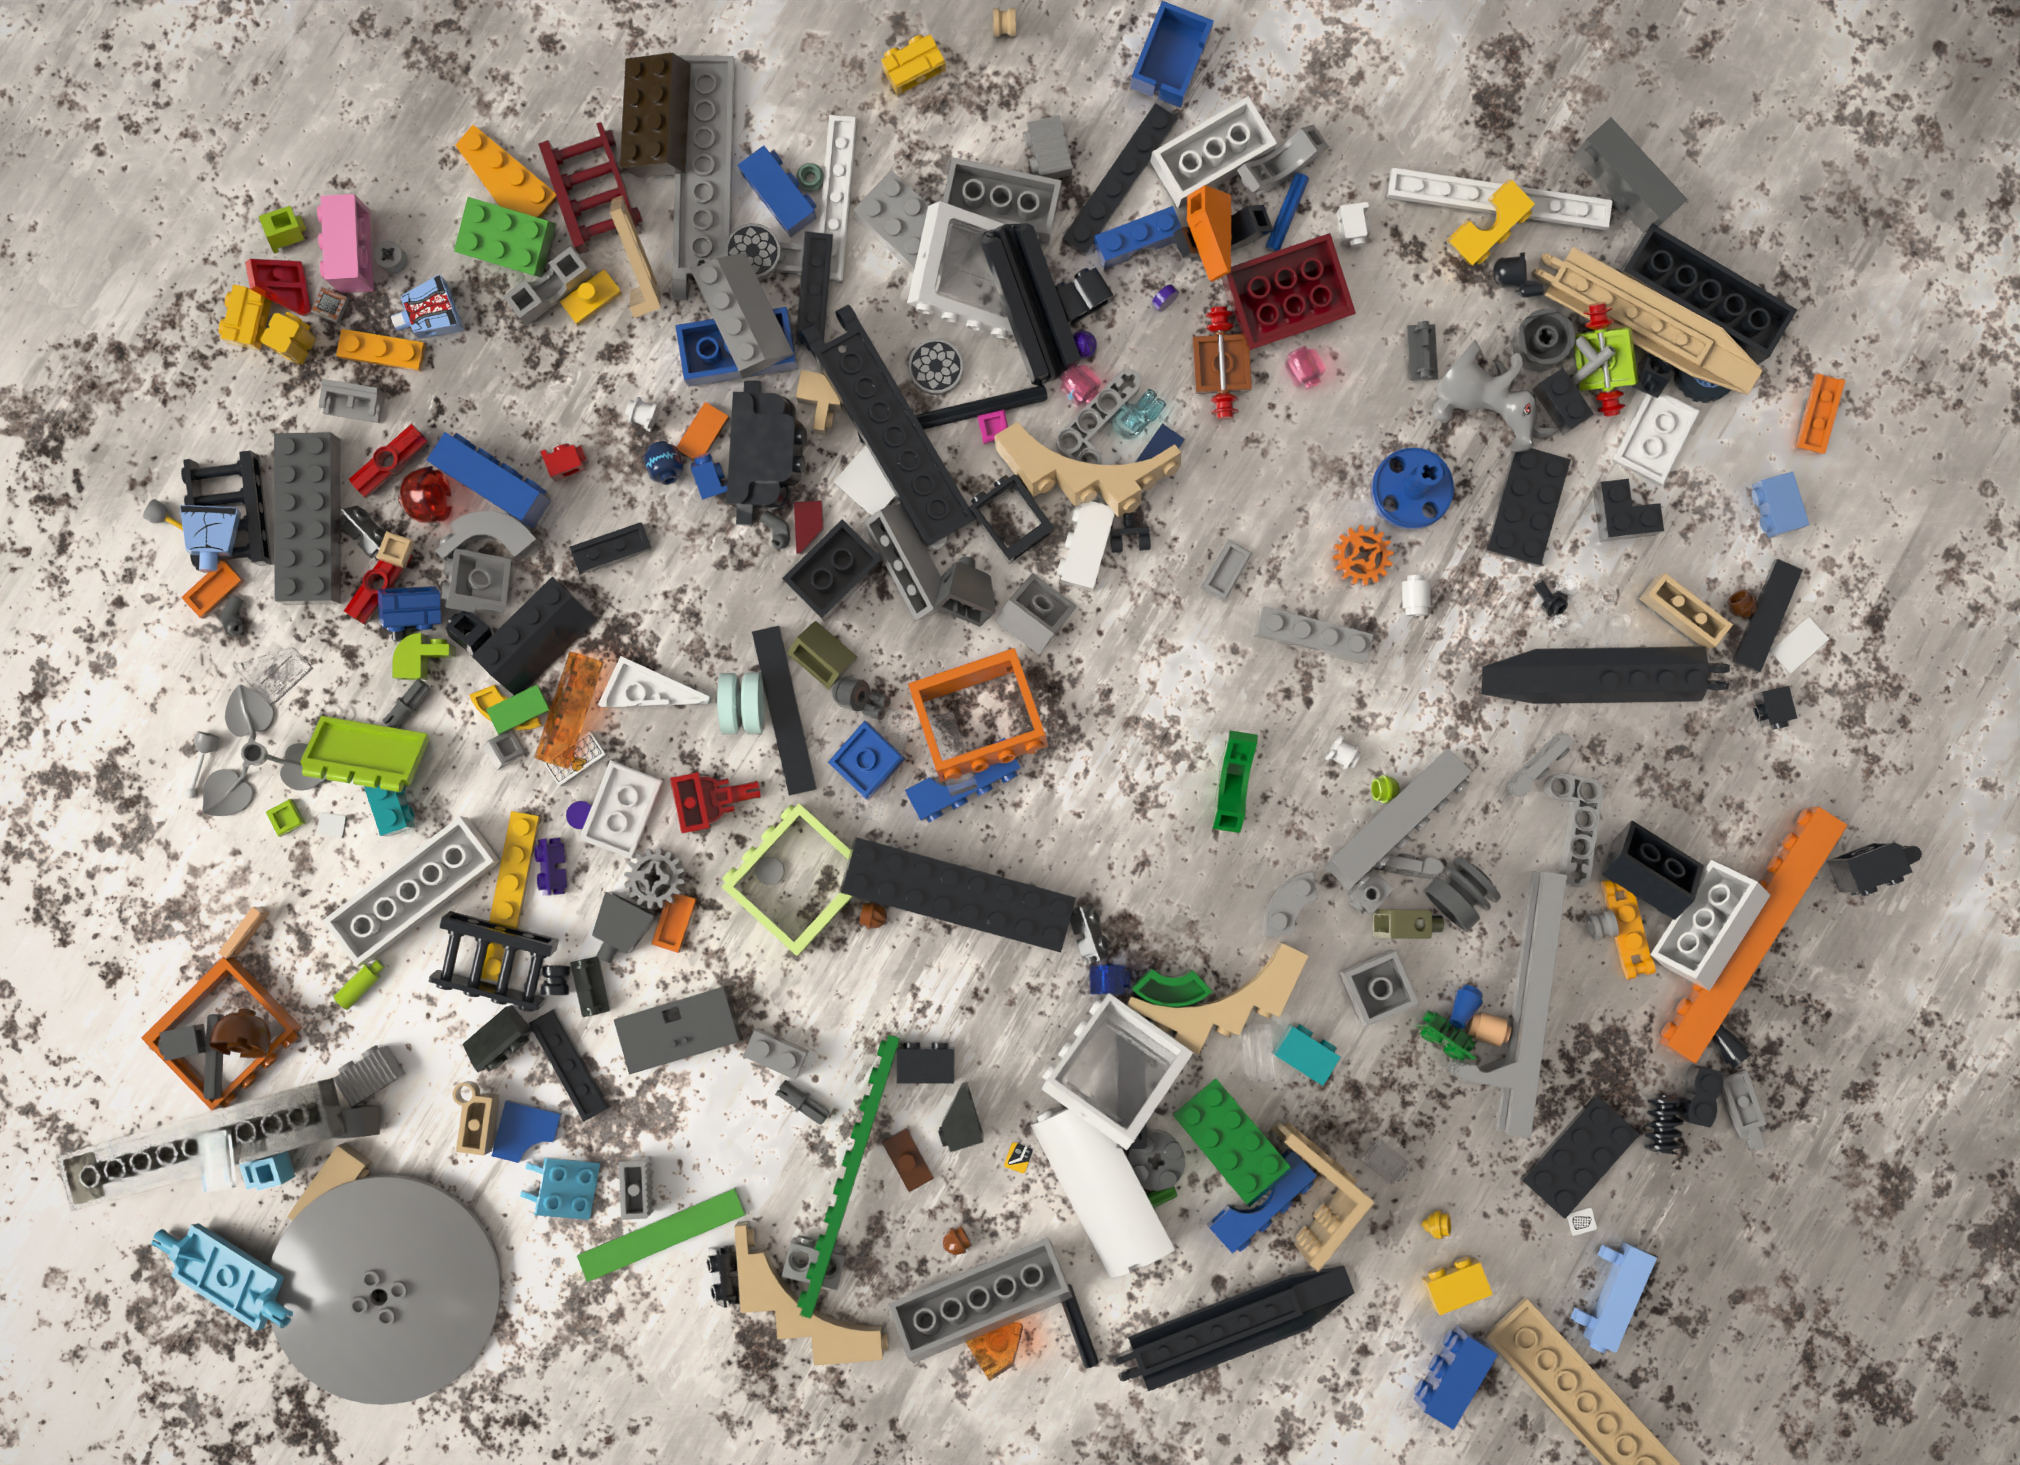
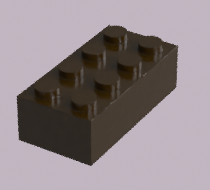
[620,52,691,178]

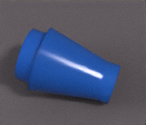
[1449,985,1483,1029]

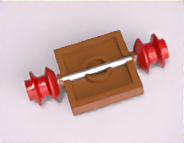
[1192,306,1252,420]

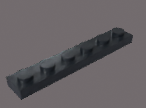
[1062,103,1178,256]

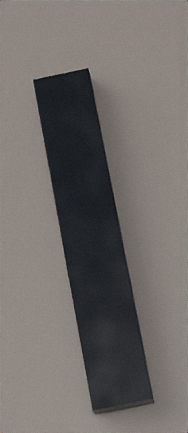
[752,626,817,796]

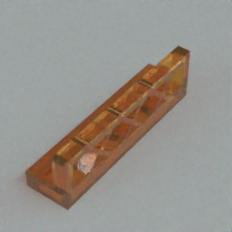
[534,651,604,769]

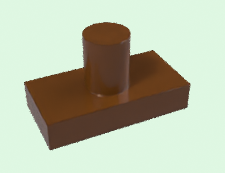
[882,1128,934,1192]

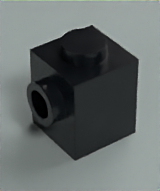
[1753,686,1797,730]

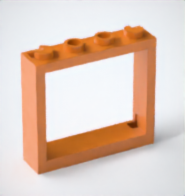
[908,648,1048,782]
[141,957,302,1111]

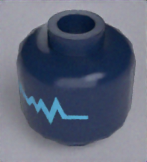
[643,441,684,485]

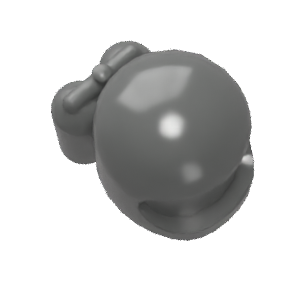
[832,677,891,720]

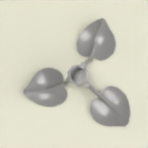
[202,685,326,816]

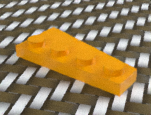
[455,125,557,218]

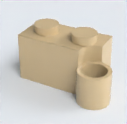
[452,1081,500,1156]

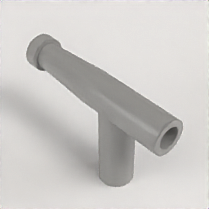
[1570,335,1616,386]

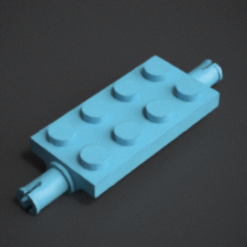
[151,1223,293,1331]

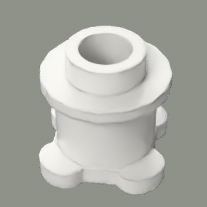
[625,397,661,432]
[1324,734,1361,770]

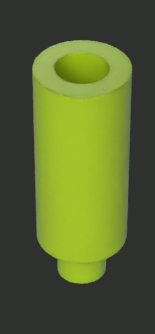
[333,959,385,1010]

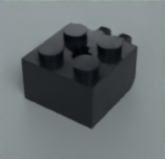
[1826,842,1923,896]

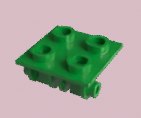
[1415,1010,1476,1061]

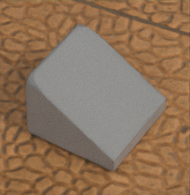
[483,730,526,770]

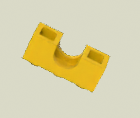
[1446,180,1535,265]

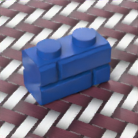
[378,586,441,632]

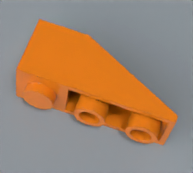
[1187,185,1232,282]

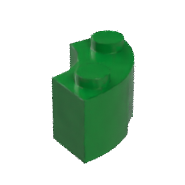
[1130,968,1213,1007]

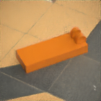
[1795,374,1845,454]

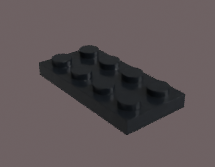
[1485,448,1571,567]
[1520,1095,1640,1219]

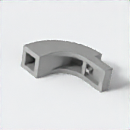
[1237,124,1329,196]
[435,511,541,561]

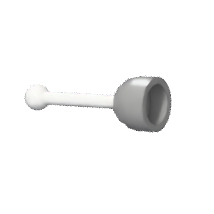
[184,731,220,799]

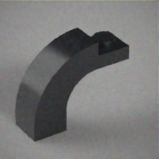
[1173,205,1274,262]

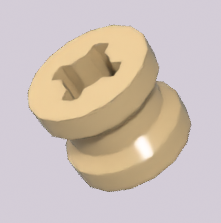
[993,8,1016,37]

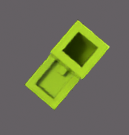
[392,633,456,680]

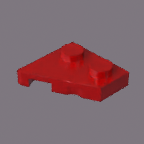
[245,259,311,316]

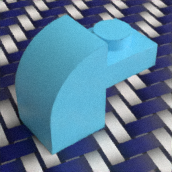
[238,1148,296,1191]

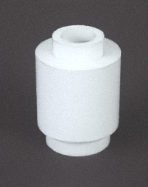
[1402,575,1431,616]

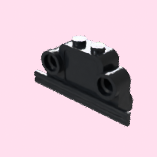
[726,381,807,525]

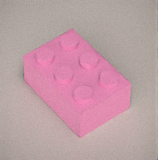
[317,194,374,293]

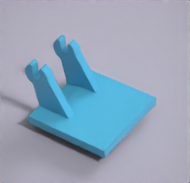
[520,1157,600,1220]

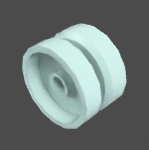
[717,672,765,735]

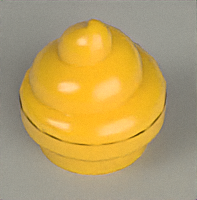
[1421,1210,1451,1239]

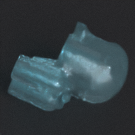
[1112,389,1166,440]

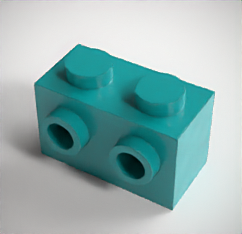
[364,783,416,837]

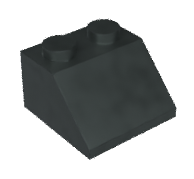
[938,1081,984,1153]

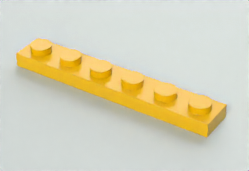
[481,811,541,982]

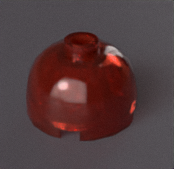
[398,466,452,523]

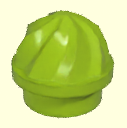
[1371,775,1400,803]

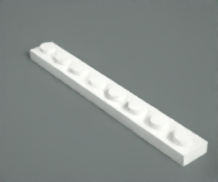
[1387,168,1613,230]

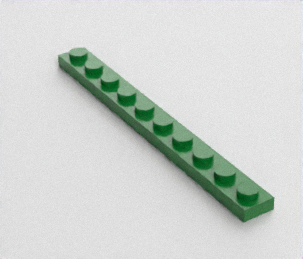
[797,1035,900,1319]

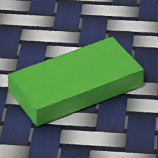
[486,685,551,735]

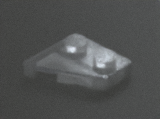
[233,647,314,706]

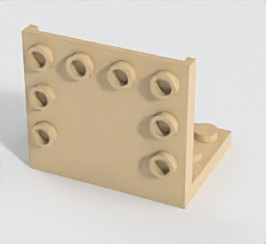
[1271,1121,1375,1272]

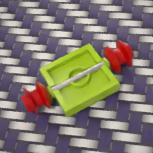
[1574,302,1638,416]

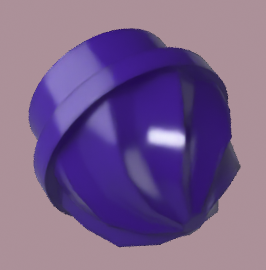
[1073,331,1097,359]

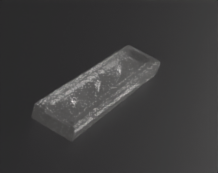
[853,708,916,823]

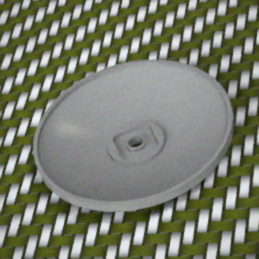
[270,1175,501,1405]

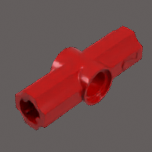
[348,424,429,498]
[344,554,414,625]

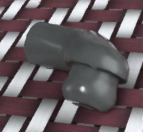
[220,595,244,637]

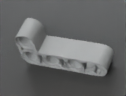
[1056,369,1141,465]
[1543,774,1603,887]

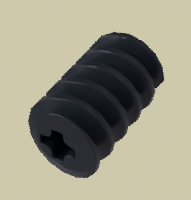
[1644,1093,1686,1154]

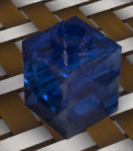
[1089,964,1130,994]

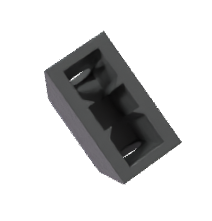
[935,557,995,627]
[592,892,658,963]

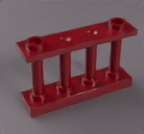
[538,122,643,255]

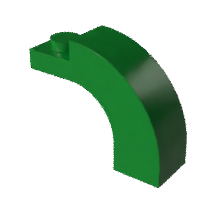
[1212,730,1258,833]

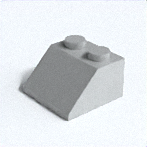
[995,573,1077,655]

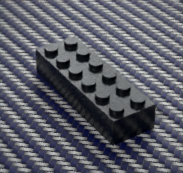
[1619,224,1798,365]

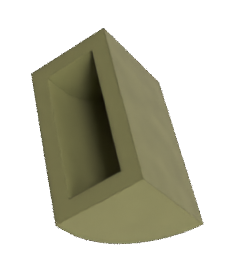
[787,620,857,690]

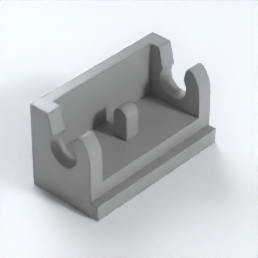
[319,379,385,423]

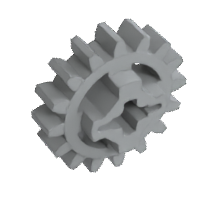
[624,848,687,910]

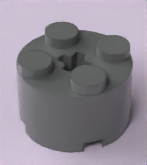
[1512,309,1575,371]
[1126,1129,1185,1191]

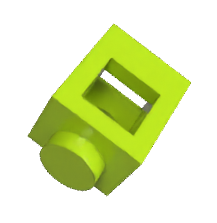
[258,205,307,254]

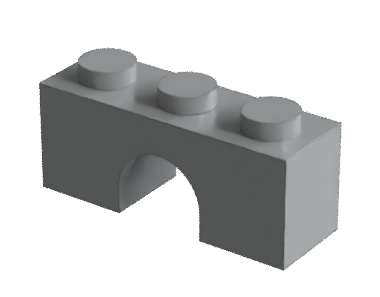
[503,246,593,326]

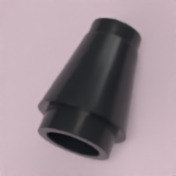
[1712,1024,1751,1068]

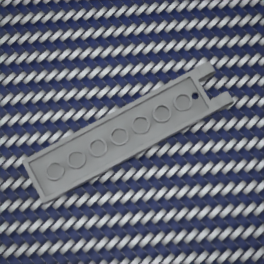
[672,55,735,300]

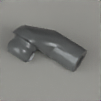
[760,510,790,549]

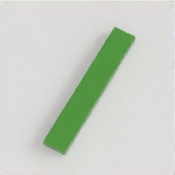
[577,1187,746,1282]

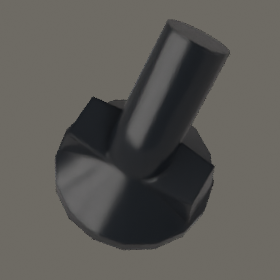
[1533,579,1568,617]

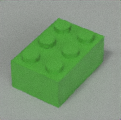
[454,197,556,277]

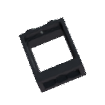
[969,474,1055,564]

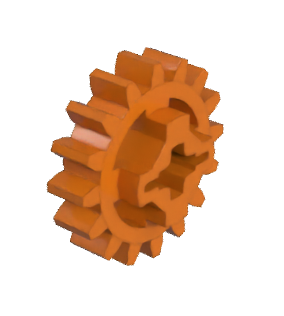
[1331,525,1394,587]

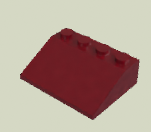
[1221,233,1356,350]

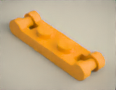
[1601,880,1656,980]

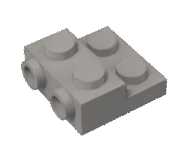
[441,548,511,613]

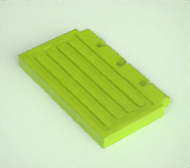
[300,716,429,792]

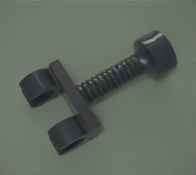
[1110,512,1151,553]

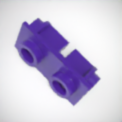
[534,838,567,896]

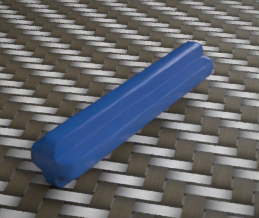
[1266,173,1309,252]

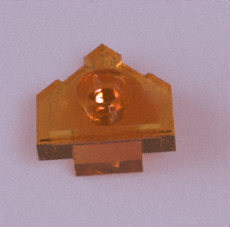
[966,1322,1023,1382]

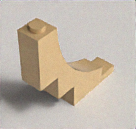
[734,1221,889,1366]

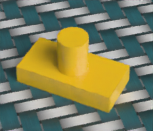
[560,269,622,326]

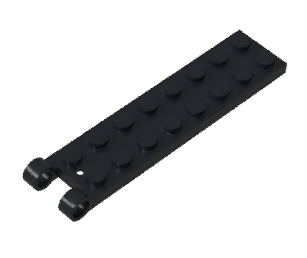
[799,304,976,547]

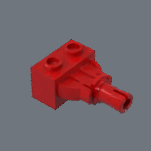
[670,772,761,834]

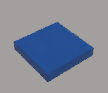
[828,720,906,800]

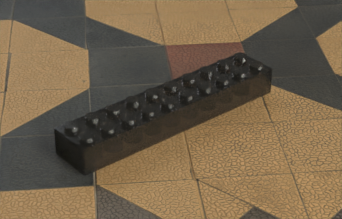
[57,1078,347,1212]

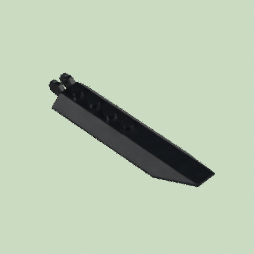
[1481,646,1730,704]
[1112,1265,1355,1392]

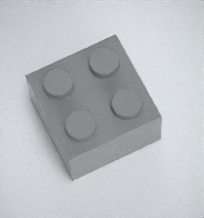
[1339,950,1419,1026]

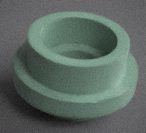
[796,163,824,191]

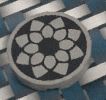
[725,223,781,280]
[908,339,964,395]

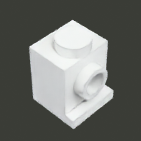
[1336,202,1371,248]

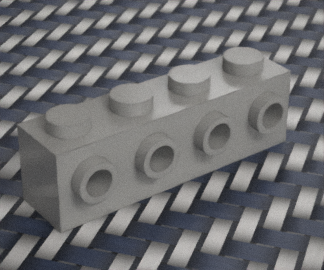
[863,503,942,621]

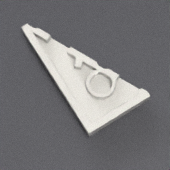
[598,656,711,708]

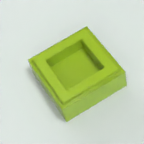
[265,799,306,837]

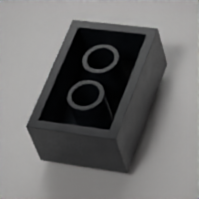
[782,519,884,622]
[1602,820,1704,920]

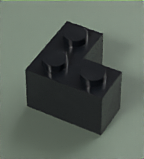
[1592,479,1664,542]

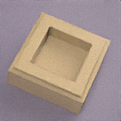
[376,531,415,568]

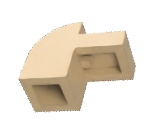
[796,370,842,436]

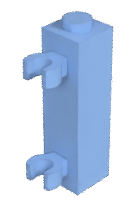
[1570,1241,1657,1354]

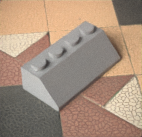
[691,253,794,379]

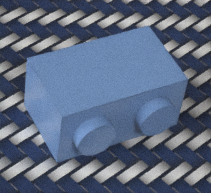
[1751,471,1810,538]

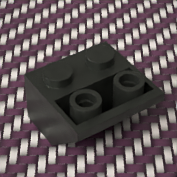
[462,1005,533,1073]

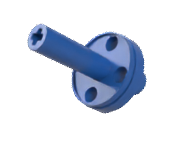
[1371,448,1454,530]

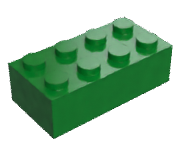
[1173,1078,1293,1207]

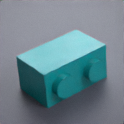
[1272,1024,1341,1086]

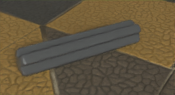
[204,1014,224,1100]

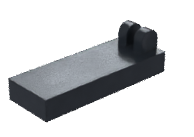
[570,522,651,574]

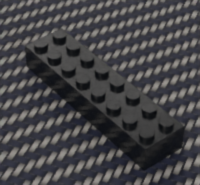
[839,837,1076,953]

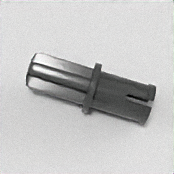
[382,679,430,729]
[775,1080,830,1125]

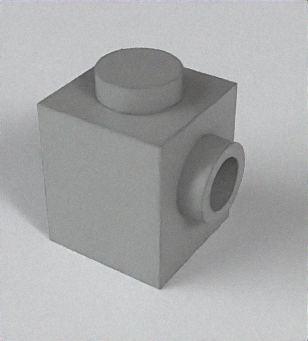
[1347,870,1395,914]

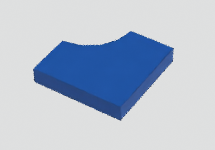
[491,1100,562,1163]

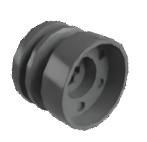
[1424,856,1501,932]

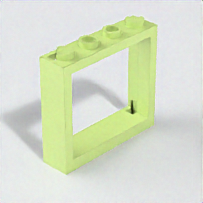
[722,803,853,956]

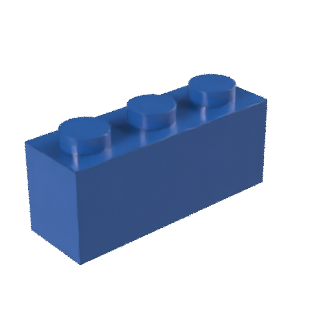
[737,145,817,238]

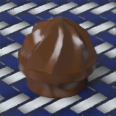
[1728,589,1757,619]

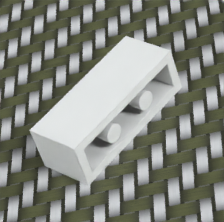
[1057,501,1115,592]

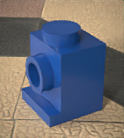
[691,453,728,500]

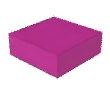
[977,410,1008,444]

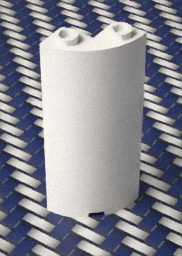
[1031,1094,1175,1278]

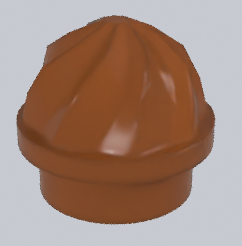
[859,902,887,930]
[943,1226,972,1255]

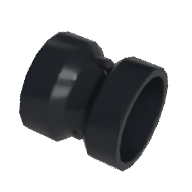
[540,965,570,995]

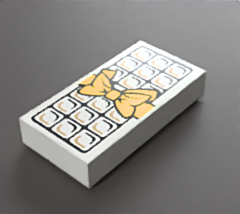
[544,731,607,786]

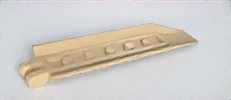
[1531,247,1763,395]

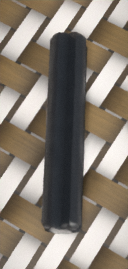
[1061,1284,1098,1369]

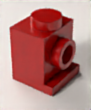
[540,443,588,482]

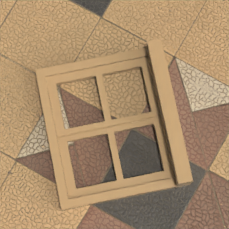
[610,195,661,318]

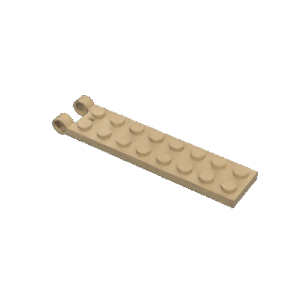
[1484,1297,1681,1465]

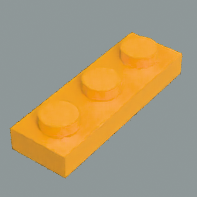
[336,329,426,372]

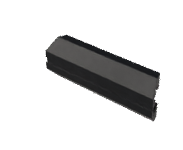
[980,223,1081,386]

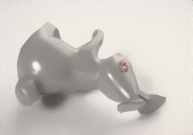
[1432,339,1560,452]

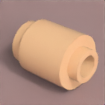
[1467,1012,1512,1047]

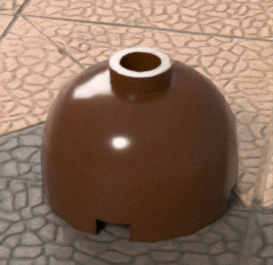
[209,1009,271,1059]

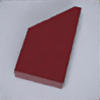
[794,500,824,555]

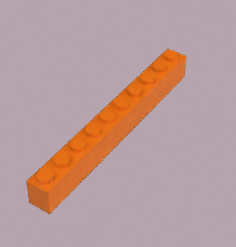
[1659,807,1848,1064]

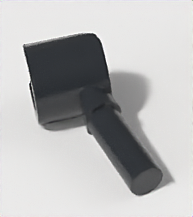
[391,626,420,642]

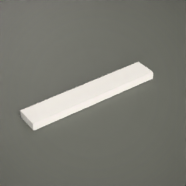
[819,115,858,283]

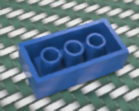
[675,307,798,387]
[426,432,551,529]

